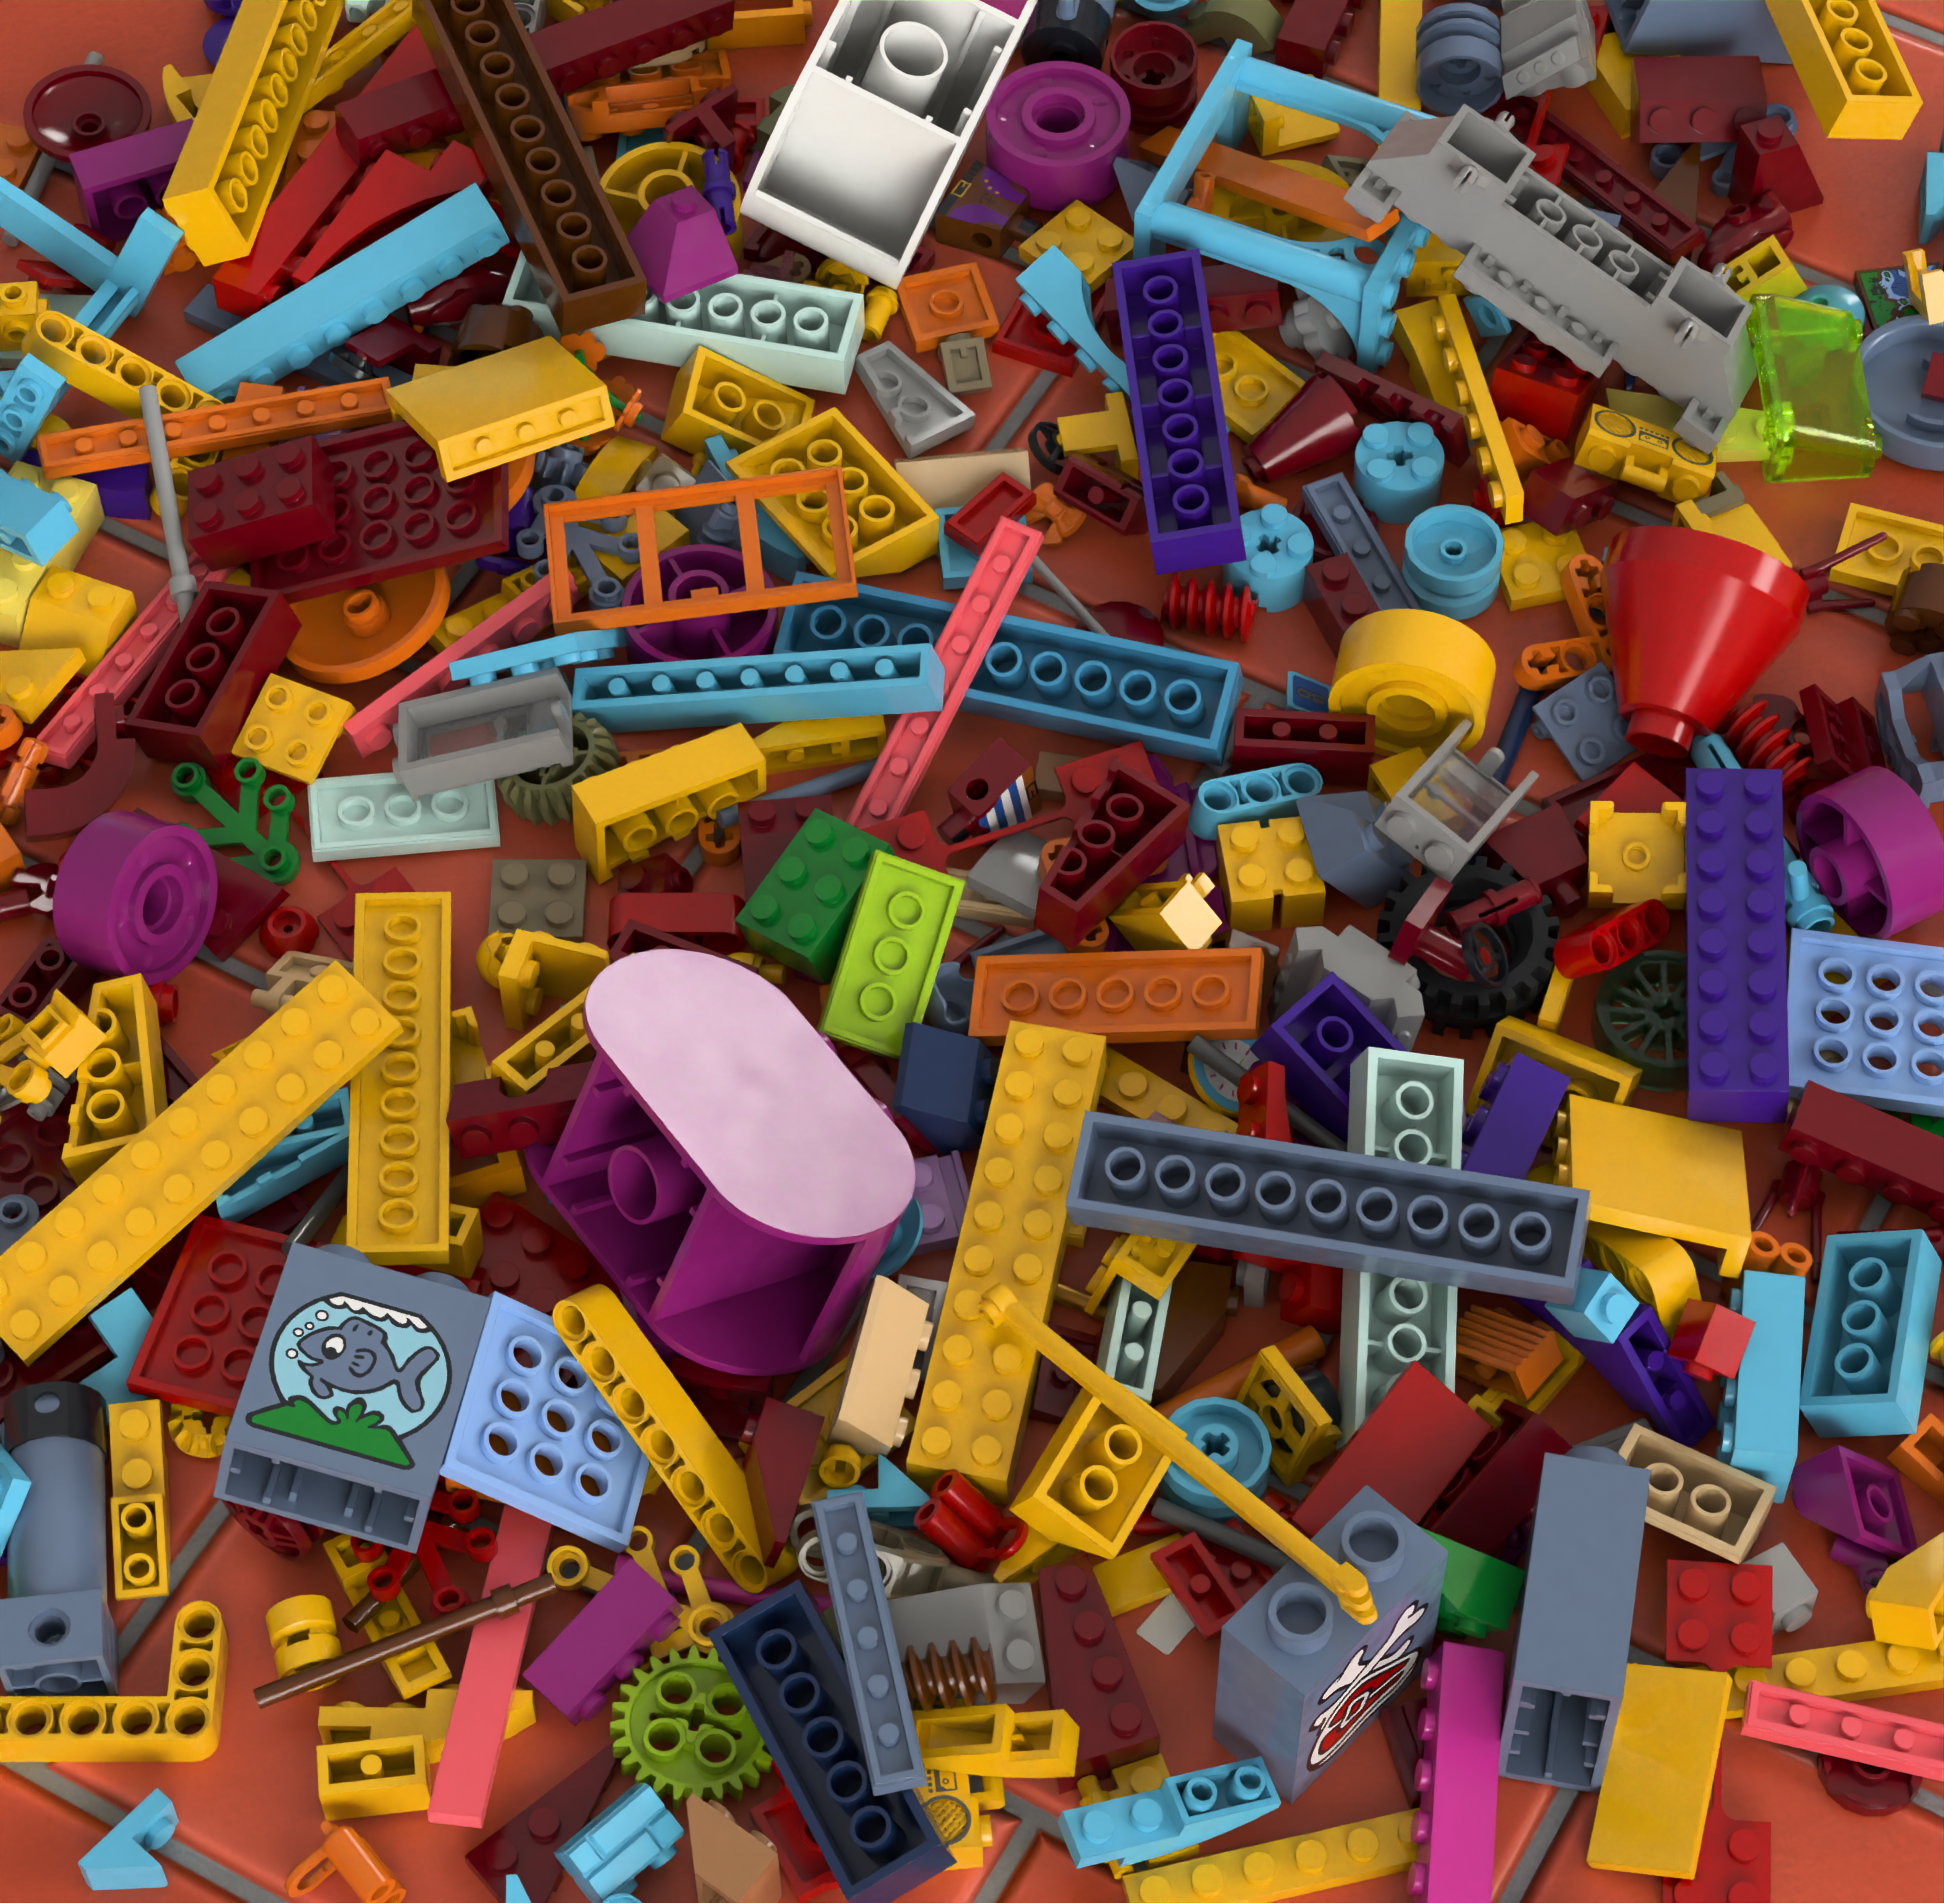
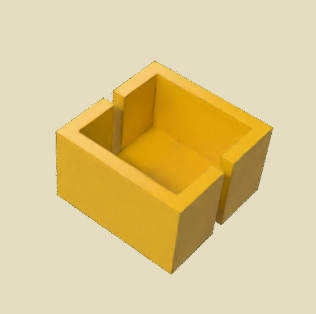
[1216,816,1326,933]

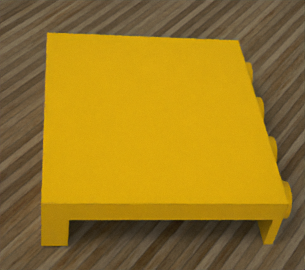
[386,335,615,483]
[1550,1094,1752,1279]

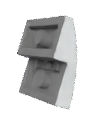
[967,831,1055,920]

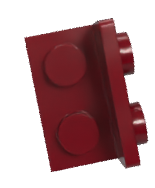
[663,84,739,171]

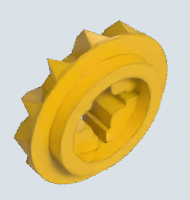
[167,1404,232,1458]

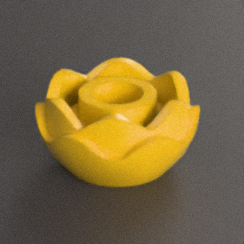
[815,257,869,294]
[476,930,514,989]

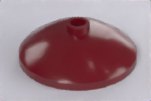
[23,64,152,163]

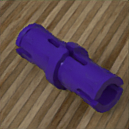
[702,148,737,236]

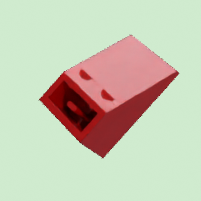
[1489,330,1611,443]

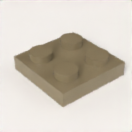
[488,859,588,943]

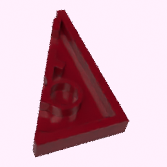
[465,1743,620,1903]

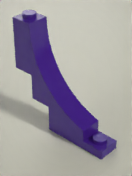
[1506,1258,1716,1448]

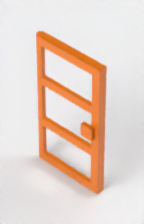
[542,466,858,636]

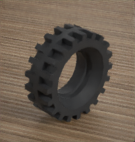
[1376,856,1560,1040]

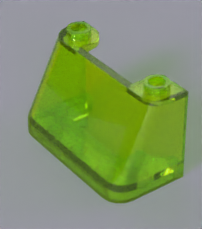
[1746,293,1883,484]

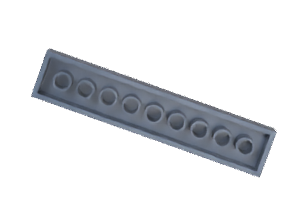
[1065,1110,1591,1306]

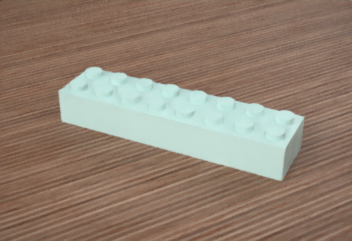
[502,250,865,395]
[1336,1046,1464,1451]

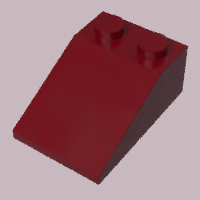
[737,794,833,904]

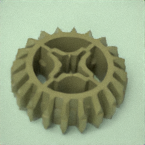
[496,712,621,827]

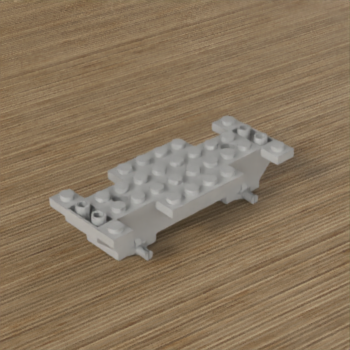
[1343,103,1763,455]

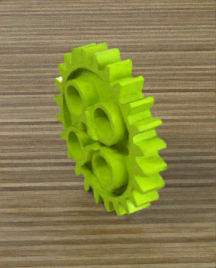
[610,1645,773,1810]

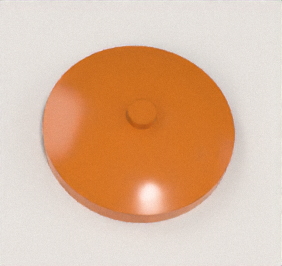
[285,567,451,684]

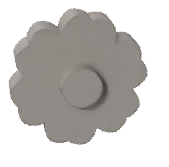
[1279,288,1354,360]

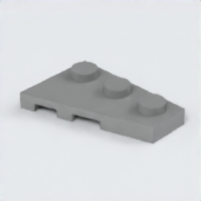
[854,340,976,459]

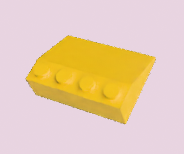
[725,407,940,579]

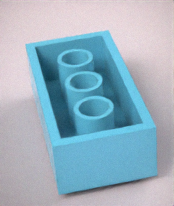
[1799,1229,1942,1438]
[1715,1270,1805,1504]

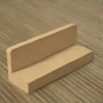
[893,447,1031,512]

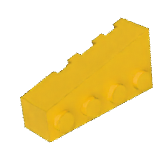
[61,973,168,1187]

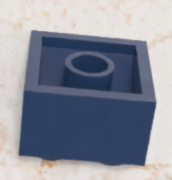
[892,1022,1000,1155]

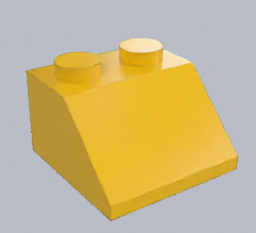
[18,565,139,677]

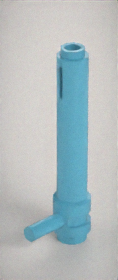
[1690,732,1835,933]

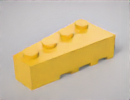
[571,722,766,885]

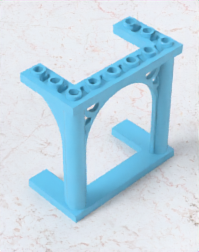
[1133,38,1439,374]
[0,176,184,463]

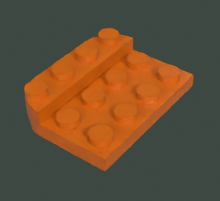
[563,48,732,141]

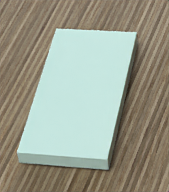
[307,772,501,862]

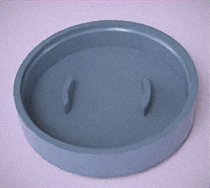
[1846,314,1944,471]

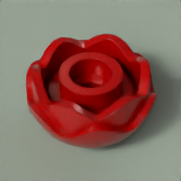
[259,906,320,959]

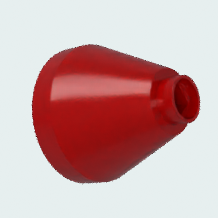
[1600,526,1810,759]

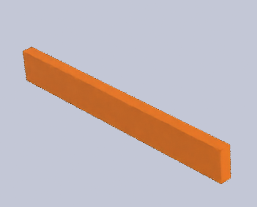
[1137,126,1400,243]
[35,376,393,480]

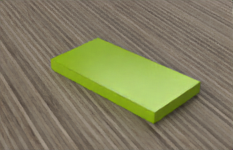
[816,849,966,1062]

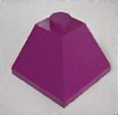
[626,185,738,304]
[1791,1445,1918,1560]

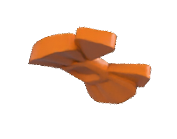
[1025,482,1086,547]

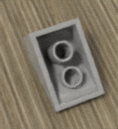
[887,1582,1046,1705]

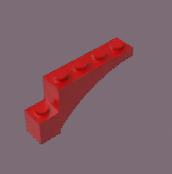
[292,140,495,289]
[1233,1060,1343,1335]

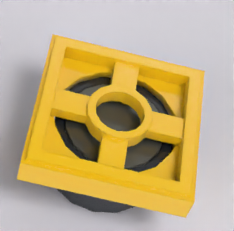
[1235,1345,1343,1487]

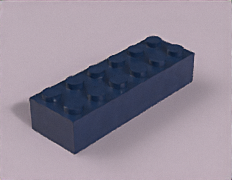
[708,1579,957,1903]

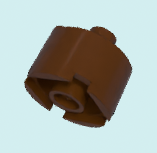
[447,304,545,366]
[1885,563,1944,656]

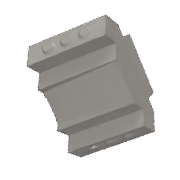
[1500,0,1597,100]
[1267,924,1425,1052]

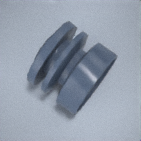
[1416,3,1504,116]

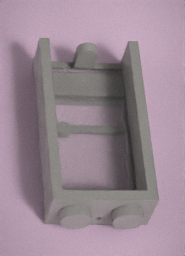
[392,667,574,801]
[1374,718,1540,882]

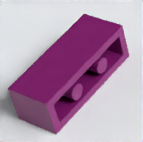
[522,1558,683,1726]

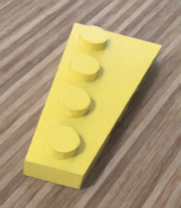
[1604,388,1793,462]

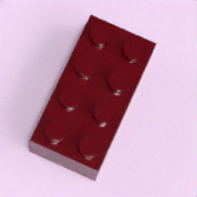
[125,580,302,769]

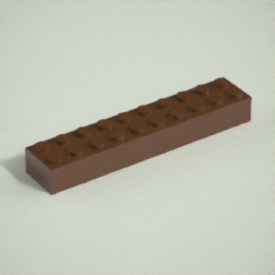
[412,0,647,336]

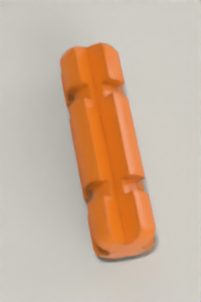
[0,737,49,826]

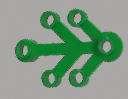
[170,757,300,886]

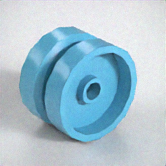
[1402,504,1504,621]
[1158,1397,1272,1524]

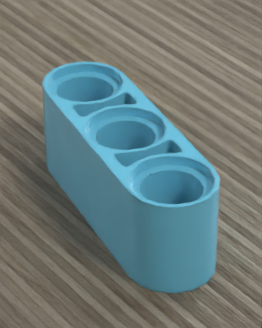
[1188,763,1323,840]

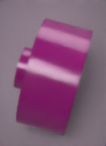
[986,61,1131,211]
[622,544,779,665]
[1796,766,1944,940]
[53,810,218,985]

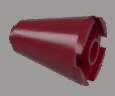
[1241,371,1365,484]

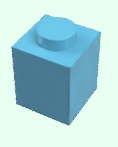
[1544,1267,1640,1344]

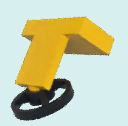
[1028,391,1138,480]

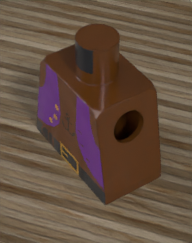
[935,160,1043,259]

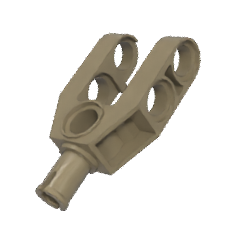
[789,1503,992,1600]

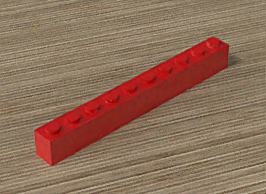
[212,24,436,319]

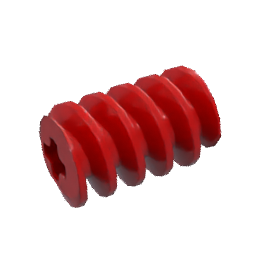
[1160,572,1259,644]
[1716,700,1814,800]

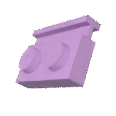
[911,1150,970,1256]

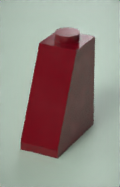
[1728,114,1824,213]

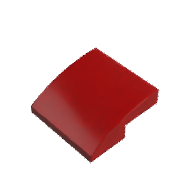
[1150,1518,1274,1641]

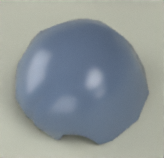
[924,961,975,1036]

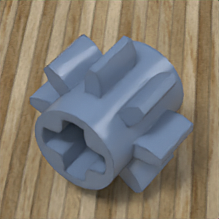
[534,443,590,490]

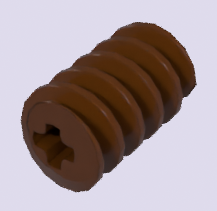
[901,1637,998,1712]

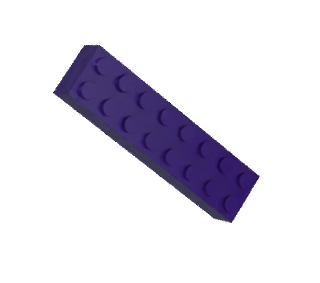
[1112,248,1247,575]
[1684,768,1789,1123]

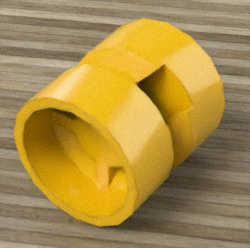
[265,1594,343,1692]

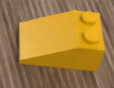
[660,345,815,455]

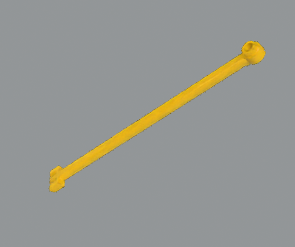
[977,1282,1378,1625]

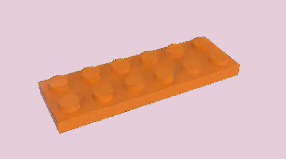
[968,947,1264,1047]

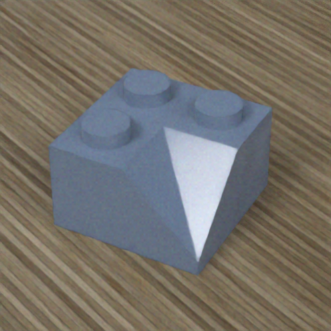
[1295,791,1413,910]

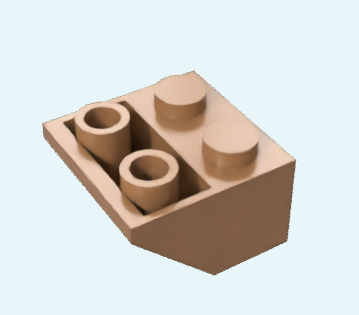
[686,1793,782,1903]

